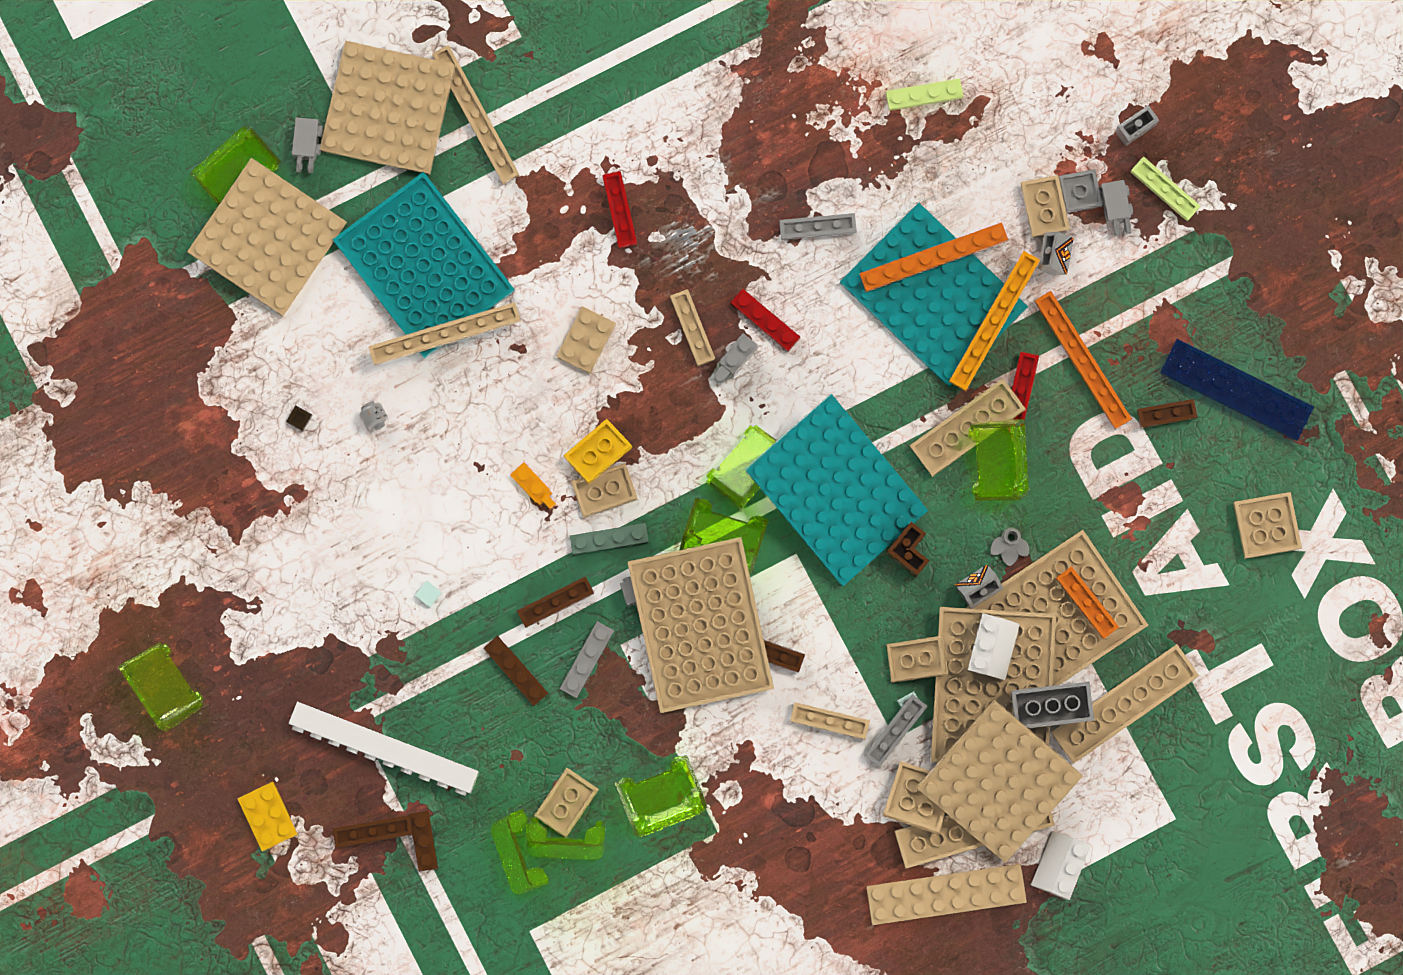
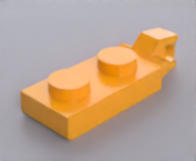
[510,462,556,510]

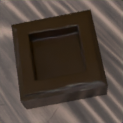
[286,405,313,431]

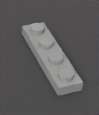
[779,213,857,240]
[560,621,614,698]
[864,694,928,767]

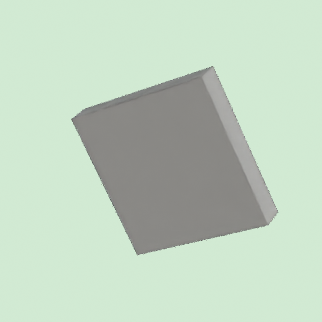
[1059,169,1103,213]

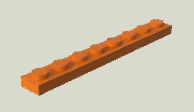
[859,222,1009,292]
[1034,291,1132,430]

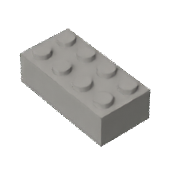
[1010,681,1094,728]

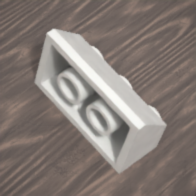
[967,613,1020,680]
[1031,831,1091,900]

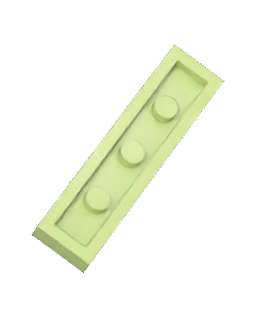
[886,78,964,111]
[1130,157,1200,221]

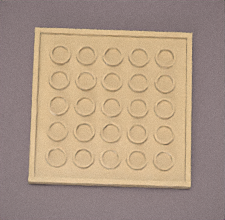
[321,40,456,175]
[187,158,347,316]
[917,700,1083,863]

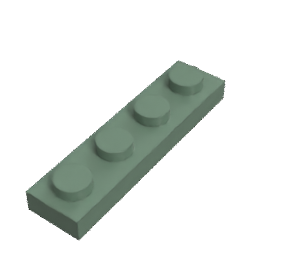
[570,523,649,555]

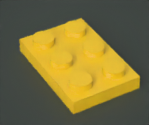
[563,419,632,484]
[238,782,298,852]

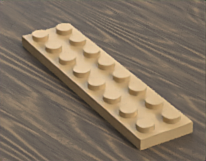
[1051,644,1199,764]
[894,813,1055,869]
[866,864,1027,925]

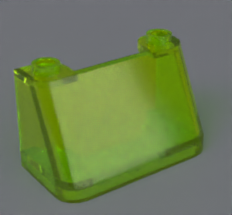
[190,125,281,206]
[968,419,1029,501]
[706,425,777,513]
[679,497,769,574]
[118,642,204,732]
[614,755,707,837]
[491,809,551,895]
[526,817,606,860]

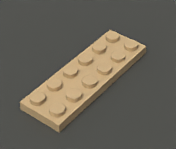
[910,379,1026,477]

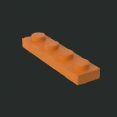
[1056,566,1119,640]

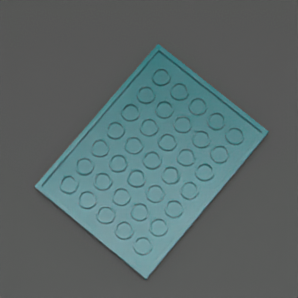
[332,172,515,359]
[840,203,1028,388]
[744,394,928,586]

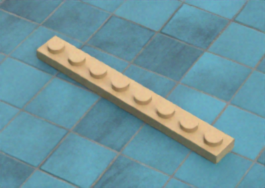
[432,45,520,184]
[368,302,521,366]

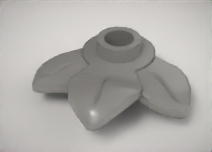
[990,528,1029,566]

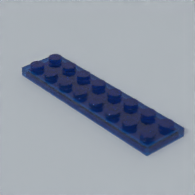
[1160,339,1314,441]

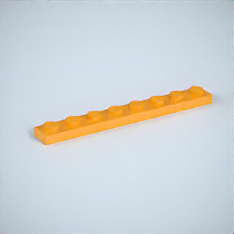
[949,251,1040,391]

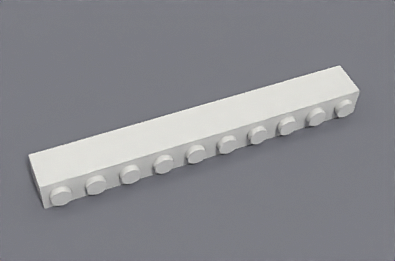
[289,702,479,796]

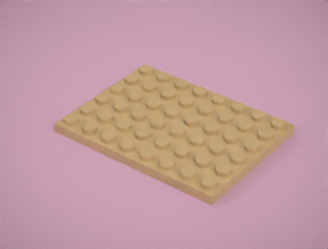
[966,530,1148,686]
[628,537,774,713]
[931,607,1056,762]

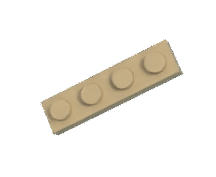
[670,289,715,367]
[790,702,870,740]

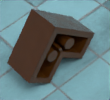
[886,522,930,578]

